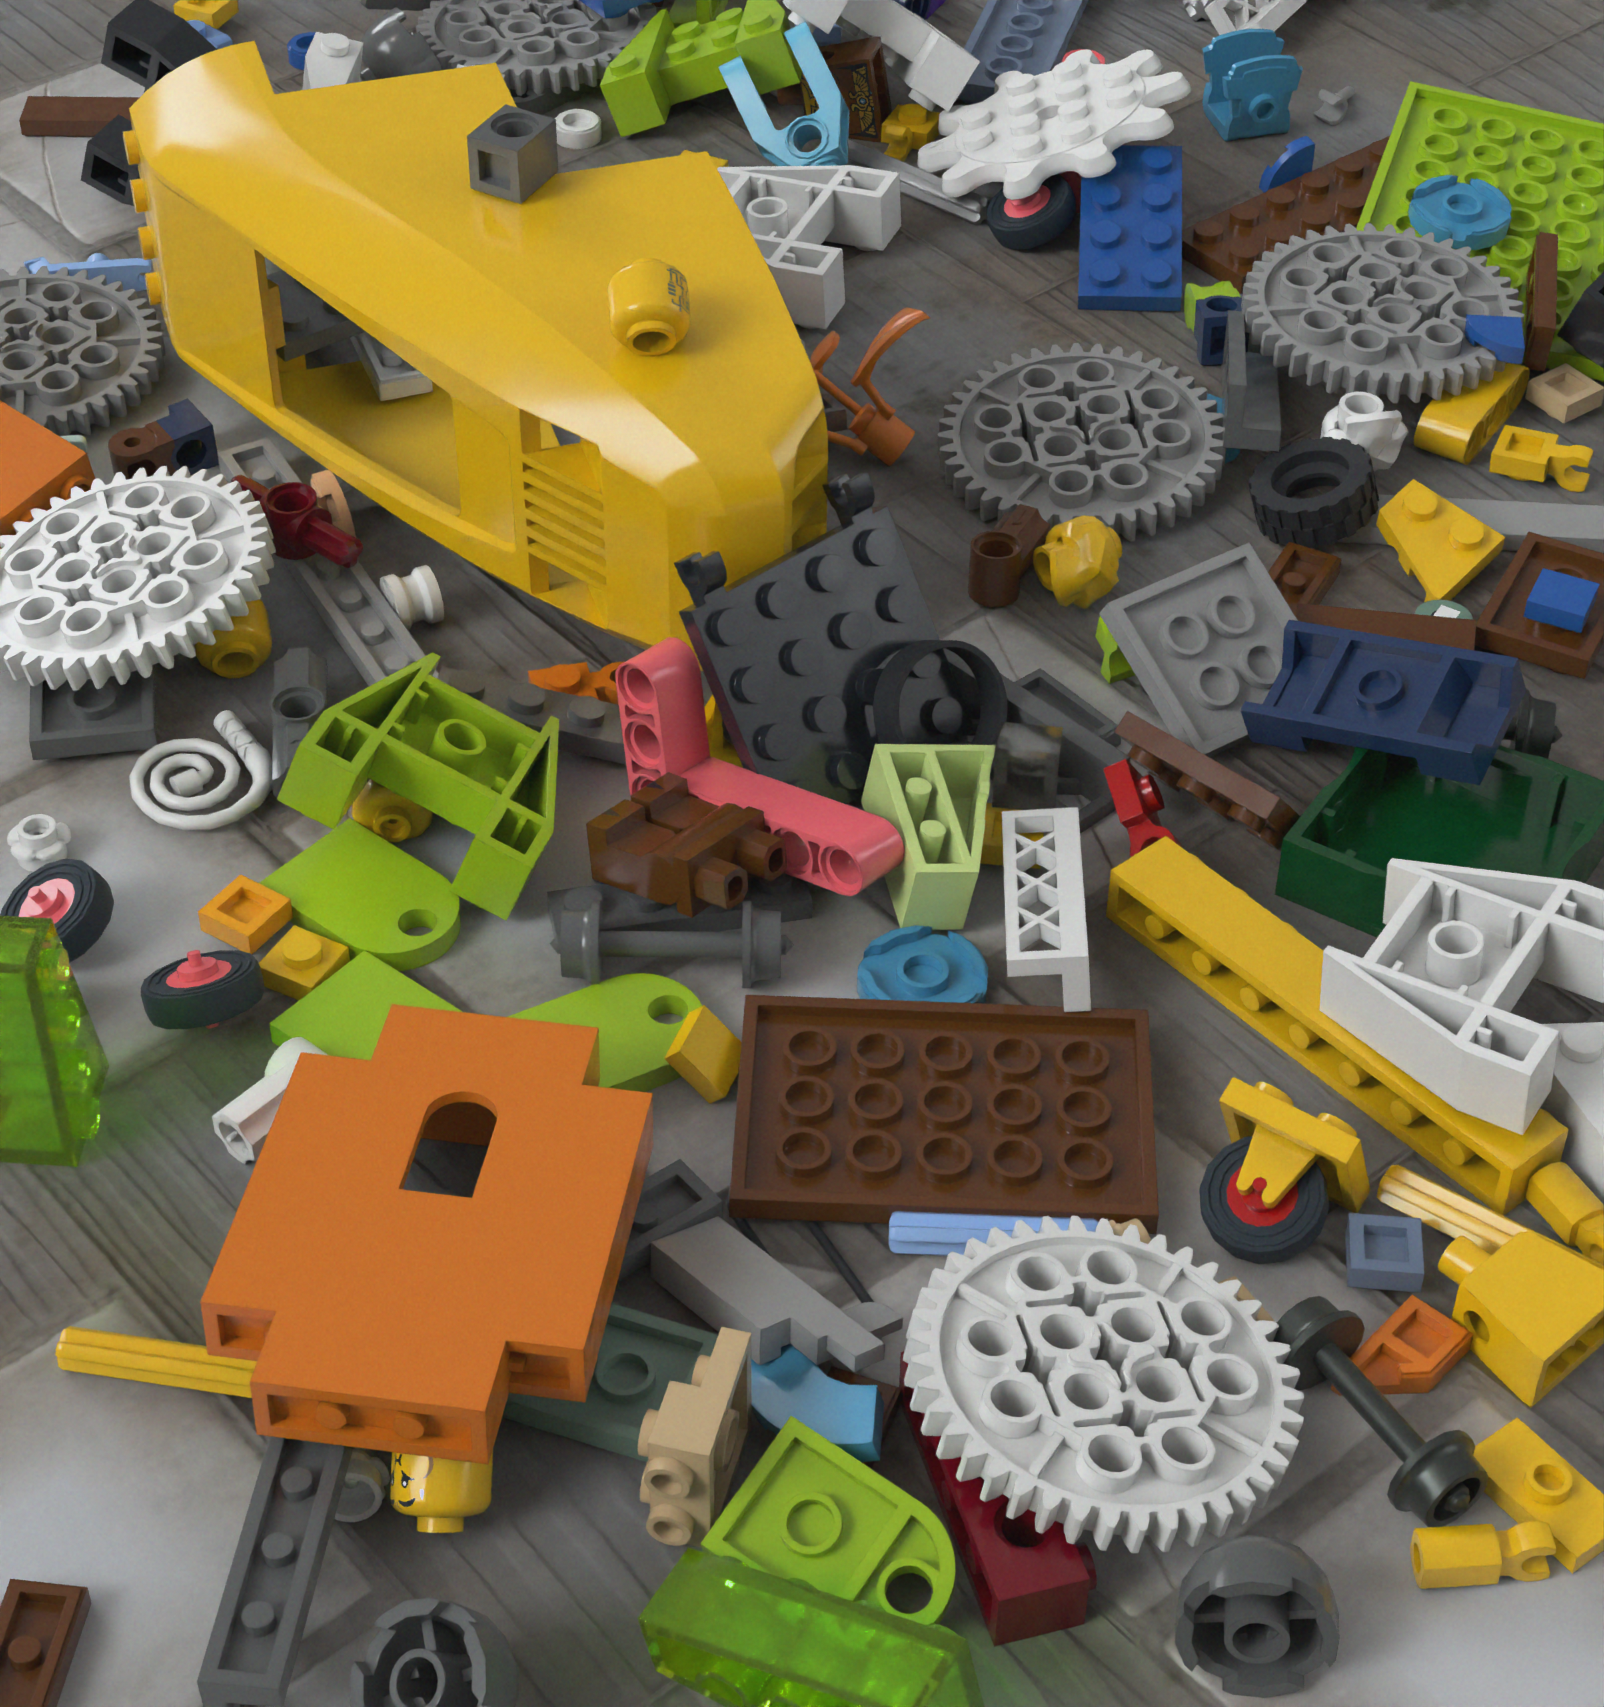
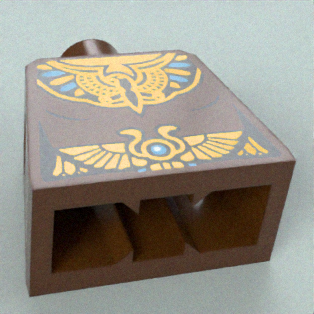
[777,36,892,142]

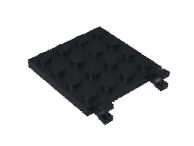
[674,473,975,804]

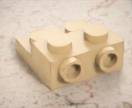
[638,1327,752,1548]

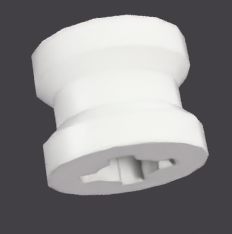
[380,565,444,630]

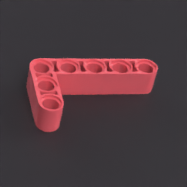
[616,637,905,896]

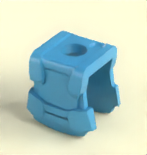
[1202,29,1303,141]

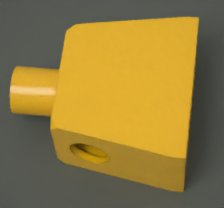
[1438,1232,1604,1408]

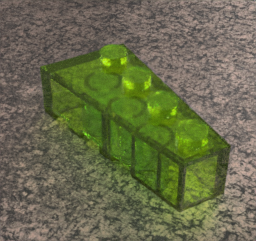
[0,916,109,1167]
[637,1547,985,1707]

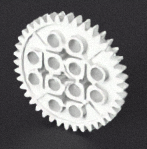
[0,466,276,691]
[903,1216,1304,1553]

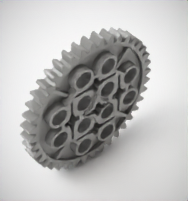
[416,0,657,96]
[1241,223,1524,403]
[0,266,166,436]
[938,343,1226,542]

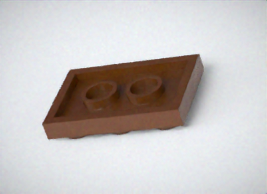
[1475,532,1604,679]
[1114,711,1301,850]

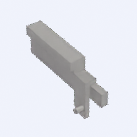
[651,1216,903,1372]

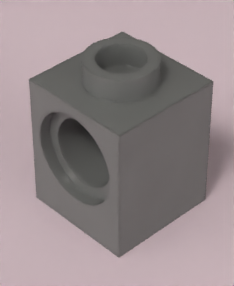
[467,104,558,204]

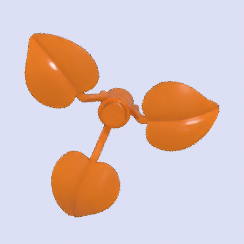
[810,307,930,466]

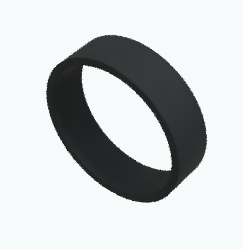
[873,640,1007,749]

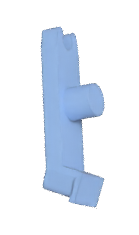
[24,253,151,291]

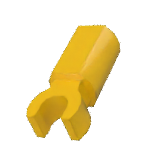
[1525,1162,1604,1264]
[1410,1521,1556,1589]

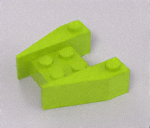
[600,0,802,137]
[277,652,559,921]

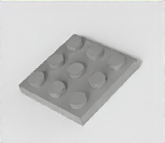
[1099,542,1298,757]

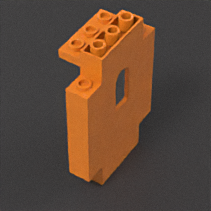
[200,1004,653,1464]

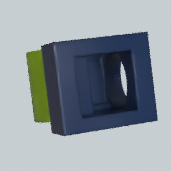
[1184,281,1249,365]

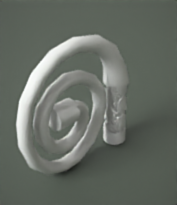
[129,710,272,830]

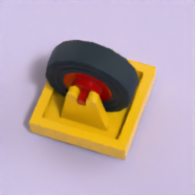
[1199,1077,1371,1264]

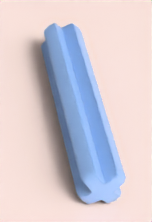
[889,1211,1099,1256]

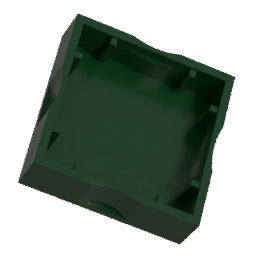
[1275,745,1604,938]

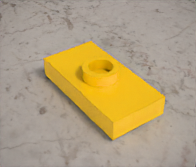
[1473,1417,1604,1574]

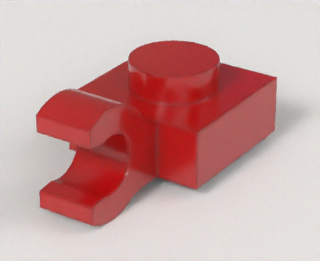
[1103,759,1183,857]

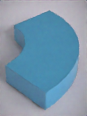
[751,1344,884,1462]

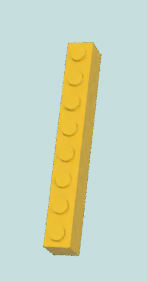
[1106,836,1569,1216]

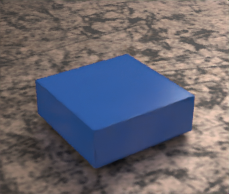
[1523,568,1600,633]

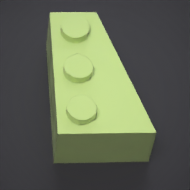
[861,744,995,930]

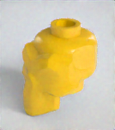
[1033,515,1122,609]

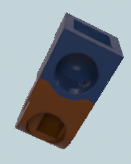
[108,398,219,480]

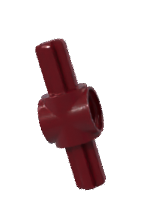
[231,475,363,568]

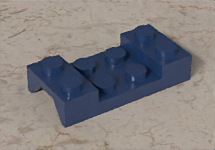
[1240,620,1526,785]

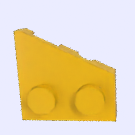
[1376,479,1505,602]

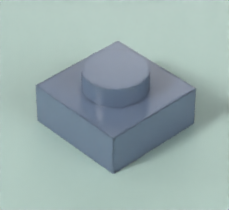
[1345,1213,1424,1293]

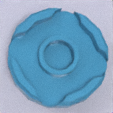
[1408,175,1512,250]
[857,925,988,1004]

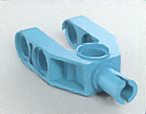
[719,21,849,166]

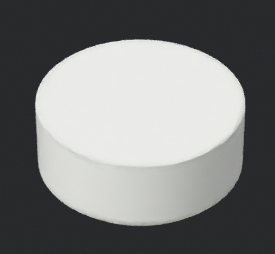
[555,109,602,149]

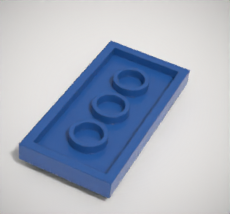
[1078,145,1182,311]

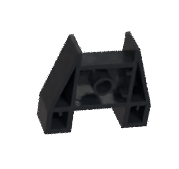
[81,0,218,206]

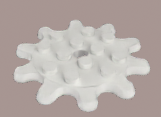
[917,49,1191,200]

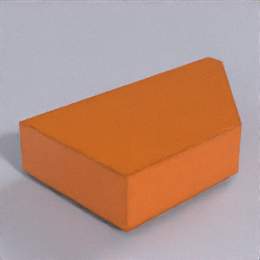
[1330,1294,1473,1396]

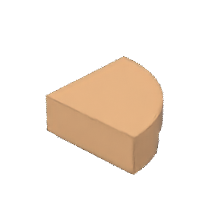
[311,469,356,538]

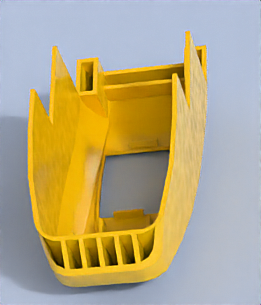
[123,40,828,671]

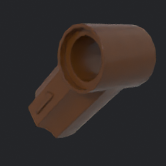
[968,504,1051,607]

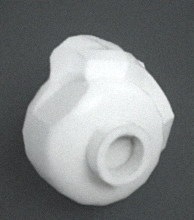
[1320,392,1408,472]

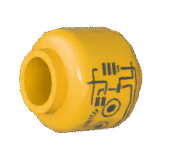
[607,257,691,356]

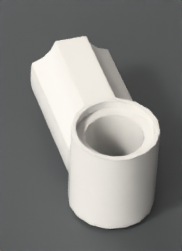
[212,1037,328,1164]

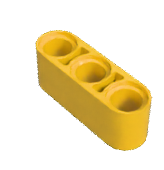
[1414,362,1530,465]

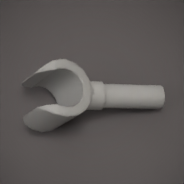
[1314,86,1354,125]

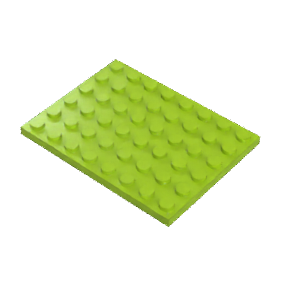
[1356,81,1604,383]

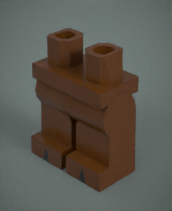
[586,772,787,918]

